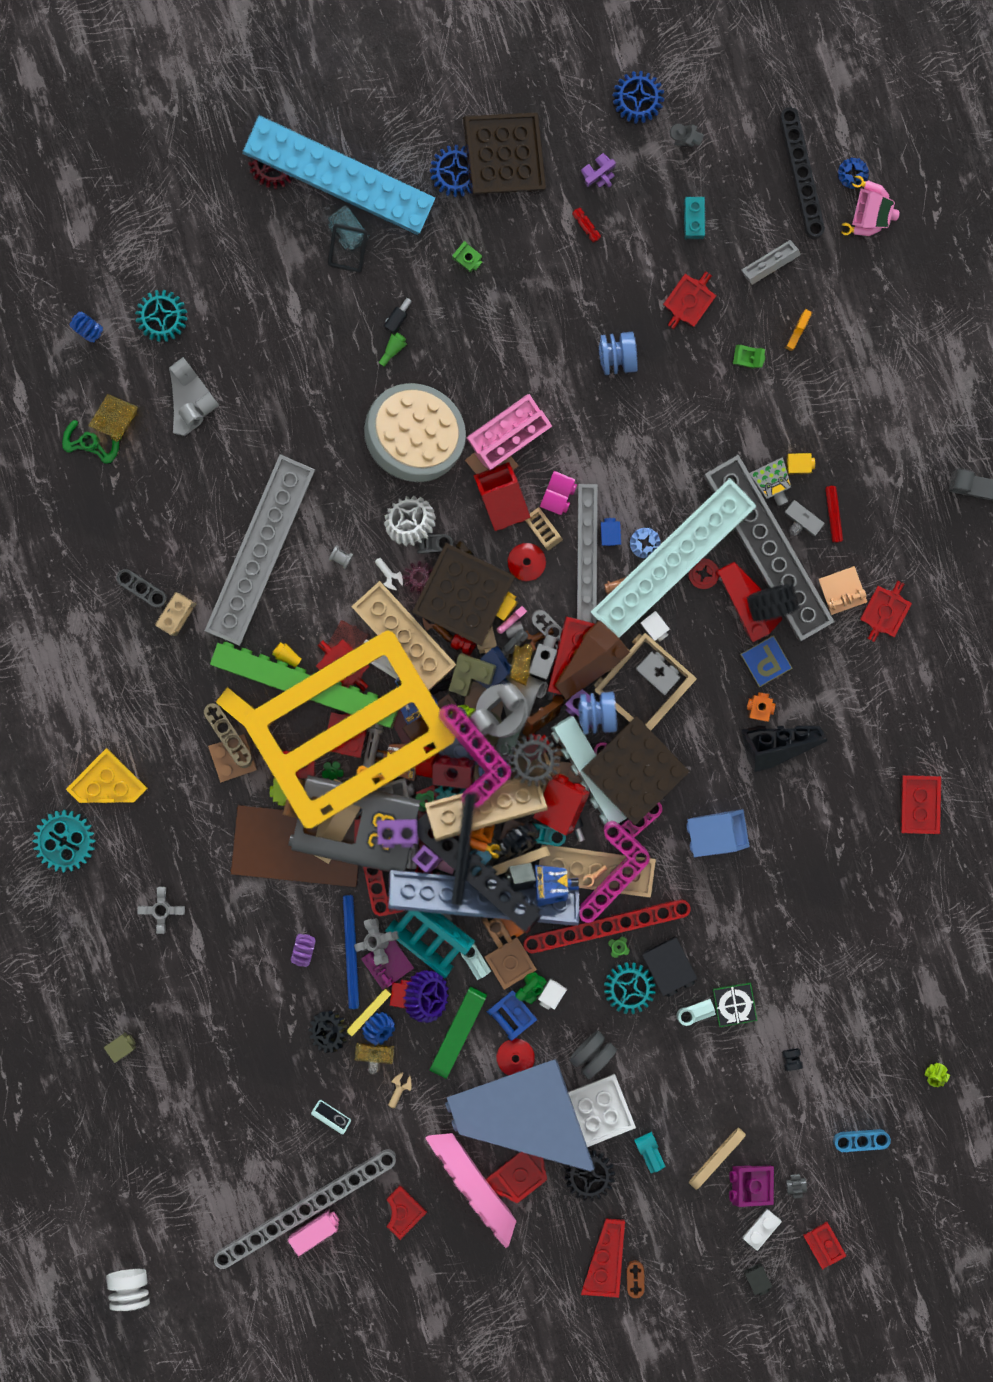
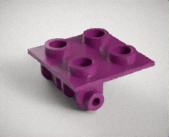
[361,940,414,990]

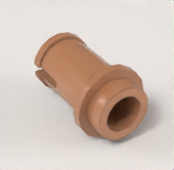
[604,577,626,595]

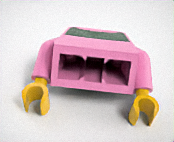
[841,176,899,236]

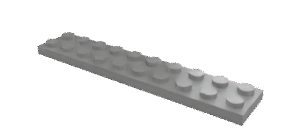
[204,454,315,646]

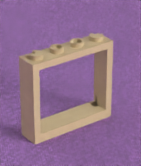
[594,633,697,731]

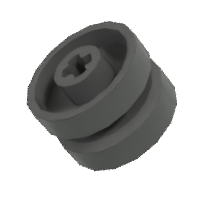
[569,1030,617,1079]

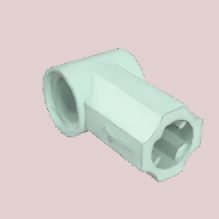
[461,943,491,980]
[676,999,716,1026]

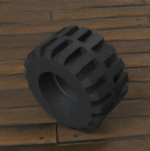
[747,584,800,622]

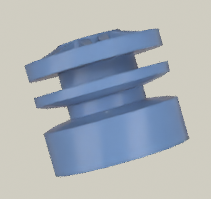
[599,332,638,375]
[578,692,617,734]

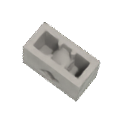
[636,652,680,695]

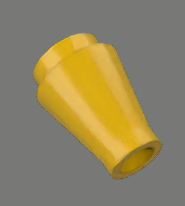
[272,642,302,667]

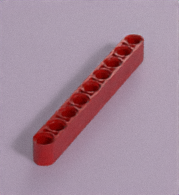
[524,899,691,953]

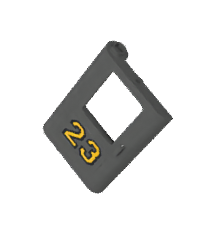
[288,775,421,872]

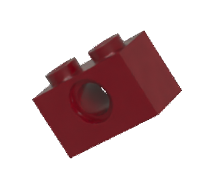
[432,755,475,789]

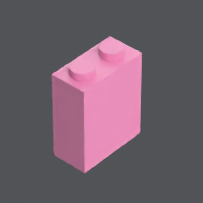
[288,1208,340,1257]

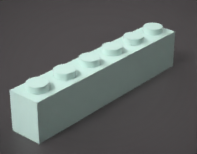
[551,716,626,825]

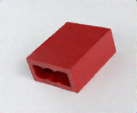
[533,774,590,836]

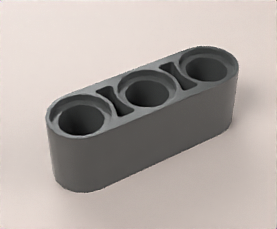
[117,569,168,608]

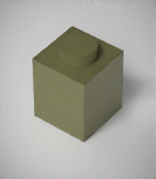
[104,1032,136,1063]

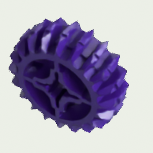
[403,970,450,1023]

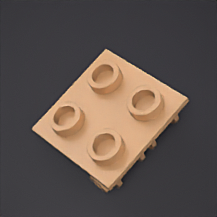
[818,566,867,615]

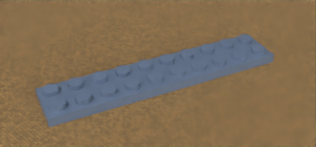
[388,870,579,926]

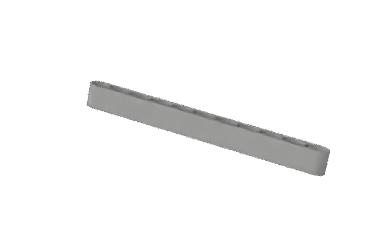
[214,1149,396,1269]

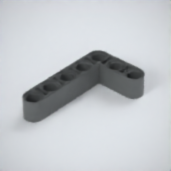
[948,469,993,501]

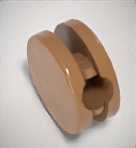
[481,917,512,949]

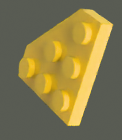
[66,748,148,803]

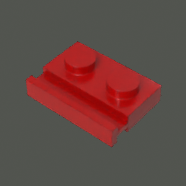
[803,1222,846,1270]

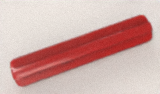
[826,486,843,543]

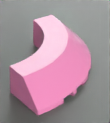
[426,1133,516,1248]

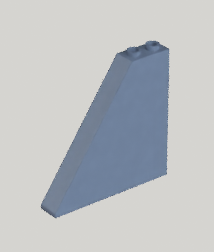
[445,1059,595,1171]

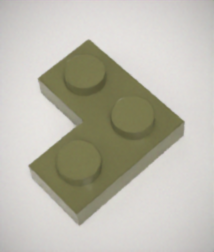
[449,653,496,697]

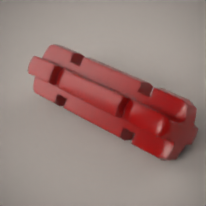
[572,207,601,242]

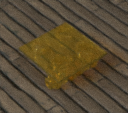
[88,394,138,442]

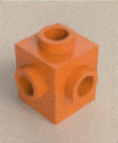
[747,692,775,722]

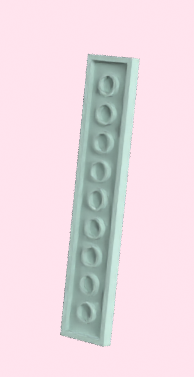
[591,478,756,638]

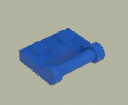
[486,990,537,1041]

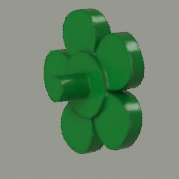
[322,761,344,780]

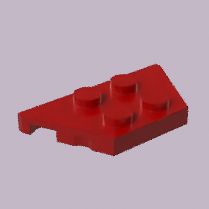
[486,1152,547,1203]

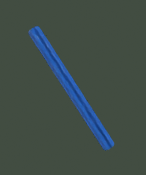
[343,895,359,1009]

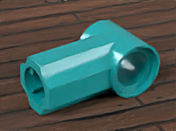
[634,1132,666,1173]

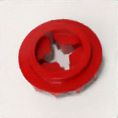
[688,558,719,589]

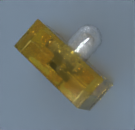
[355,1043,395,1074]

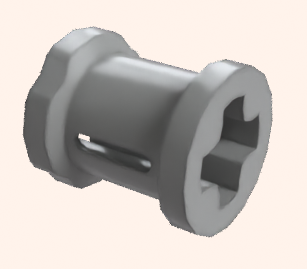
[329,545,353,569]

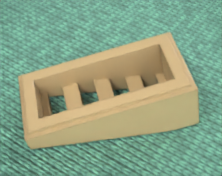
[525,507,563,551]

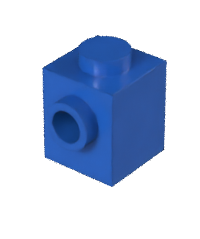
[600,518,621,546]

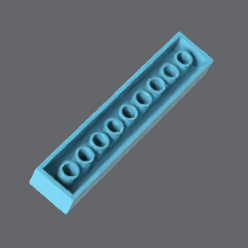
[242,116,435,235]

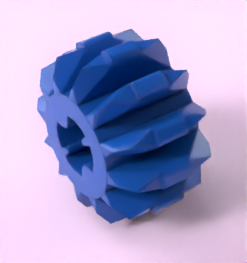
[69,312,103,342]
[362,1012,395,1045]

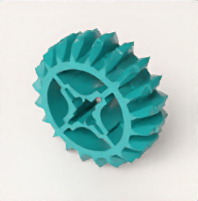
[135,290,188,342]
[604,962,656,1014]

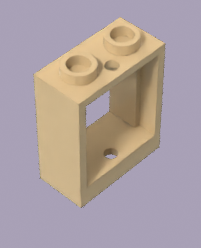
[156,592,196,636]

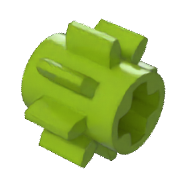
[924,1063,950,1087]

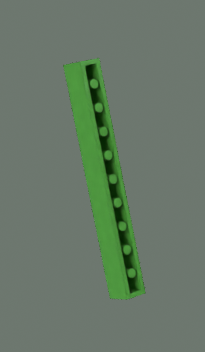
[210,641,399,729]

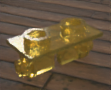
[510,644,533,686]

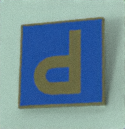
[740,635,793,687]

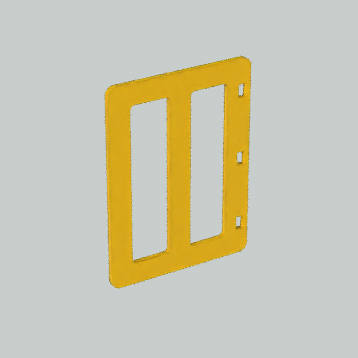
[243,631,455,828]

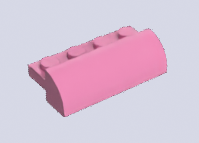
[466,394,552,470]

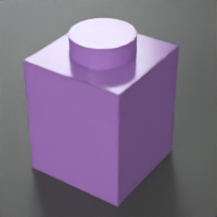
[412,845,443,874]

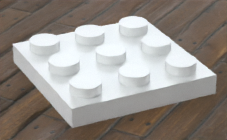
[568,1073,636,1147]

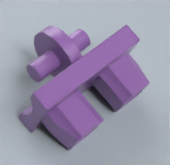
[581,153,616,188]

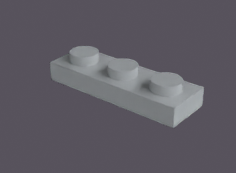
[742,240,801,285]

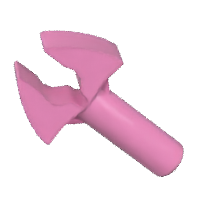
[497,606,527,634]

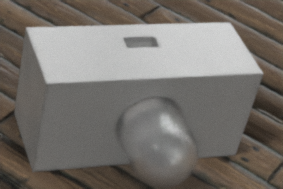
[784,500,825,537]

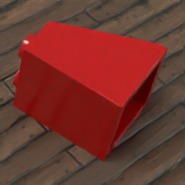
[473,462,531,531]

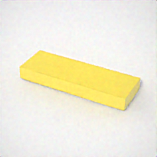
[347,988,391,1036]

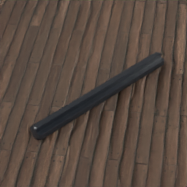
[452,793,476,905]

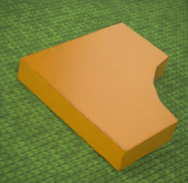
[786,309,812,351]

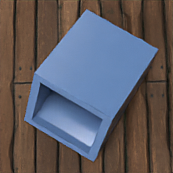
[687,809,750,857]

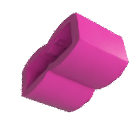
[540,471,577,515]

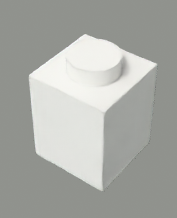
[640,611,669,642]
[538,978,567,1010]

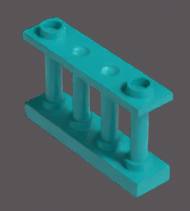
[385,910,475,978]

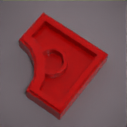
[386,1185,427,1240]

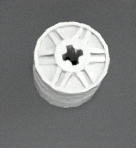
[106,1269,150,1311]

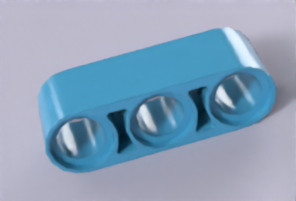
[833,1129,891,1152]

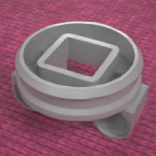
[469,684,528,738]

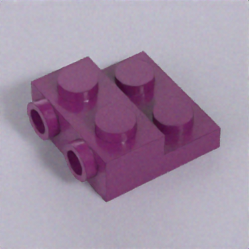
[729,1165,774,1207]

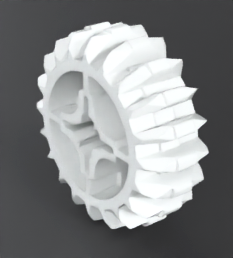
[384,495,436,547]

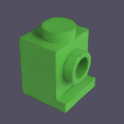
[452,241,483,273]

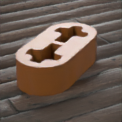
[626,1260,645,1298]

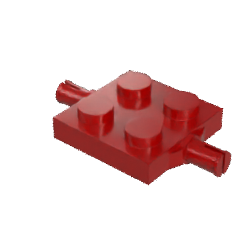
[663,271,716,329]
[860,581,912,642]
[316,639,370,692]

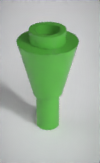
[379,333,407,367]

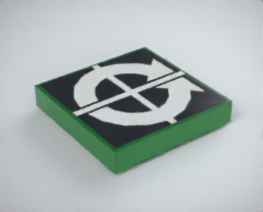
[713,982,757,1027]

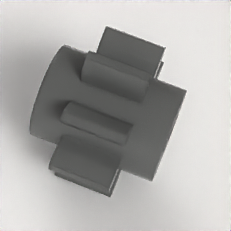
[786,1174,807,1199]

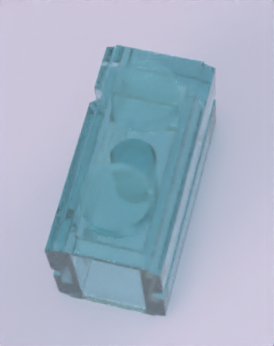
[328,205,370,251]

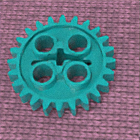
[33,810,96,872]

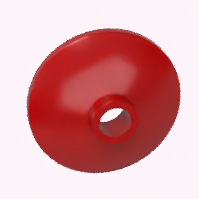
[508,543,546,581]
[497,1038,535,1076]

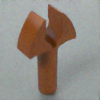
[422,618,453,642]
[522,627,554,651]

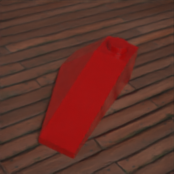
[717,562,782,642]

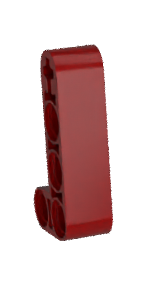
[363,867,405,916]

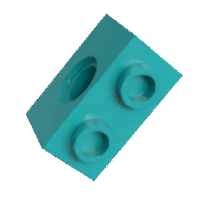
[684,197,705,239]

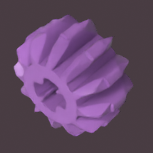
[291,934,315,967]

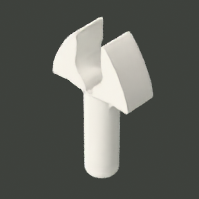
[375,558,403,590]

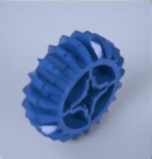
[613,71,664,124]
[430,145,471,198]

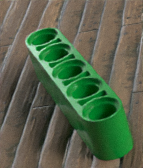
[429,986,487,1079]

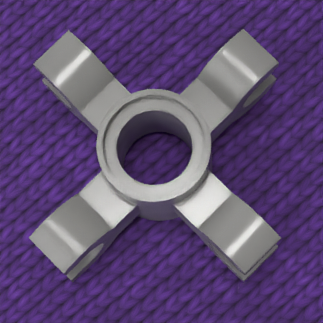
[138,887,185,934]
[354,918,399,965]

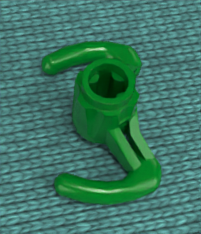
[62,420,120,464]

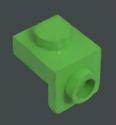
[733,345,765,368]

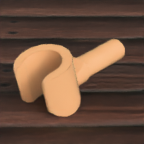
[583,865,607,887]

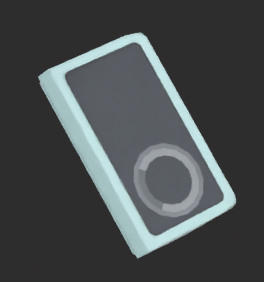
[311,1100,351,1134]

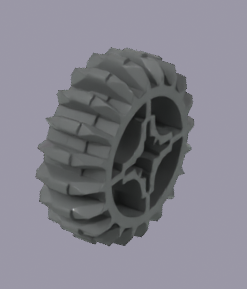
[508,734,560,787]

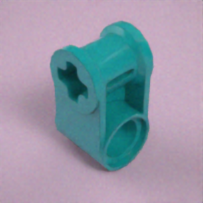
[532,823,566,846]

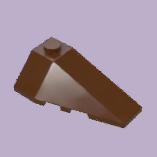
[554,620,630,700]

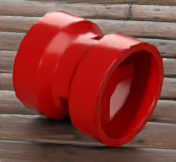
[451,634,476,656]

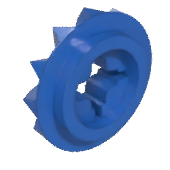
[838,157,869,189]

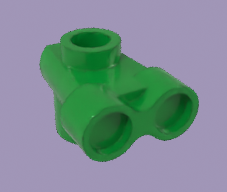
[515,972,547,1004]

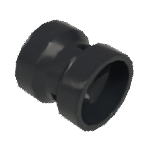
[781,1048,803,1071]

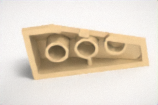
[314,779,362,864]

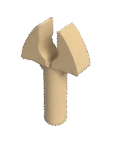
[388,1072,412,1108]

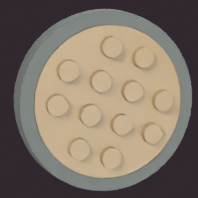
[364,383,466,482]

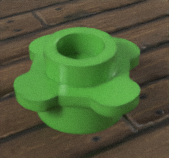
[608,937,630,958]

